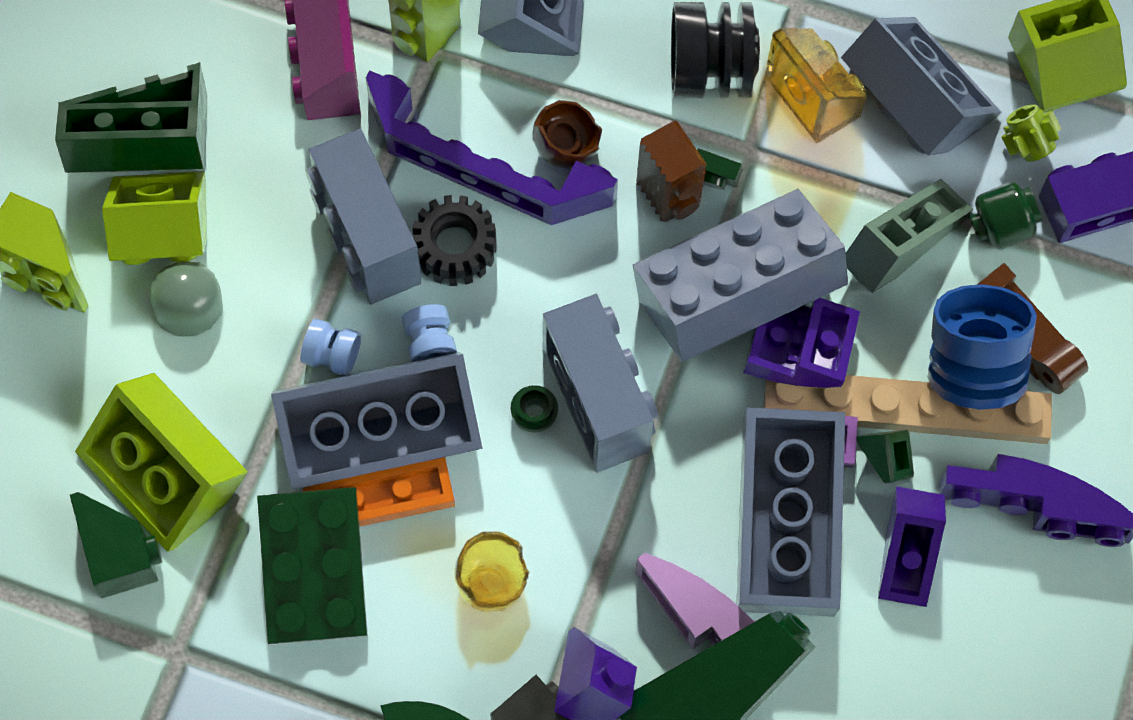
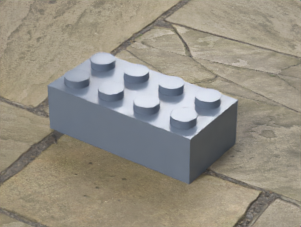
[632,189,848,362]
[736,407,845,617]

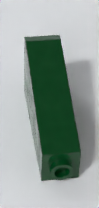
[619,611,816,720]

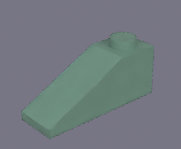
[846,179,974,294]

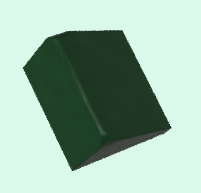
[856,430,914,483]

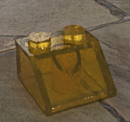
[764,28,866,143]

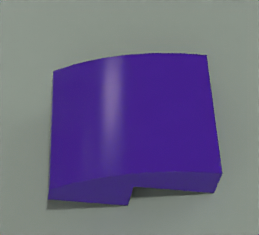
[743,298,860,388]

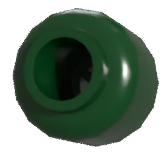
[969,182,1043,250]

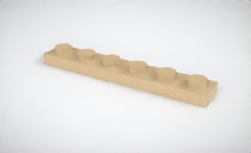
[763,375,1052,444]

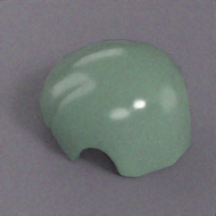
[150,261,223,336]

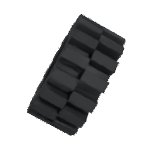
[412,195,497,286]

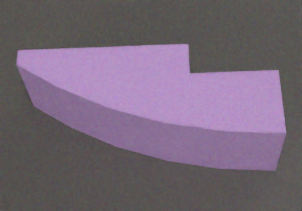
[635,553,755,650]

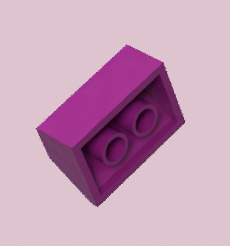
[284,0,361,120]

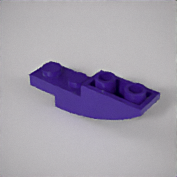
[938,454,1133,547]

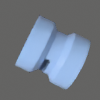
[401,304,457,362]
[300,318,362,376]

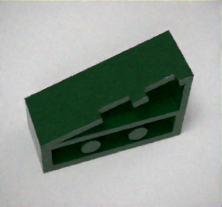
[55,62,208,173]

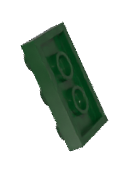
[257,487,368,644]

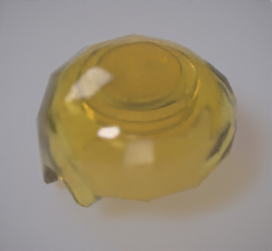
[454,531,530,612]

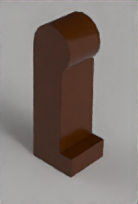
[977,263,1089,394]

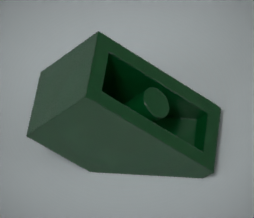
[69,492,163,598]

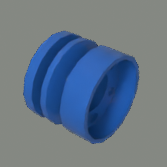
[927,284,1037,410]

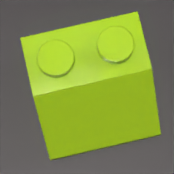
[102,171,207,265]

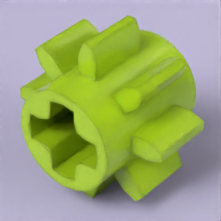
[1001,104,1061,162]

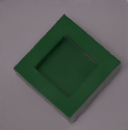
[697,148,743,190]

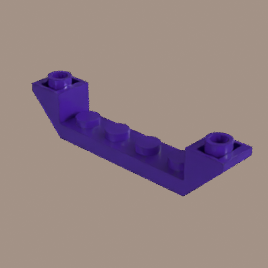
[365,70,618,226]

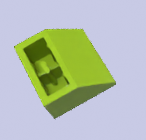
[1008,0,1127,113]
[0,191,89,313]

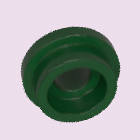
[510,385,558,433]

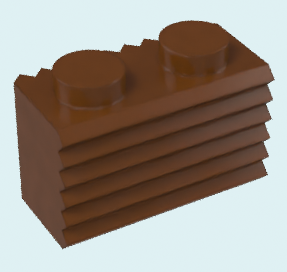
[636,121,707,222]

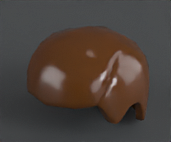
[532,100,602,169]

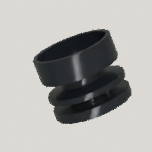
[671,2,760,98]

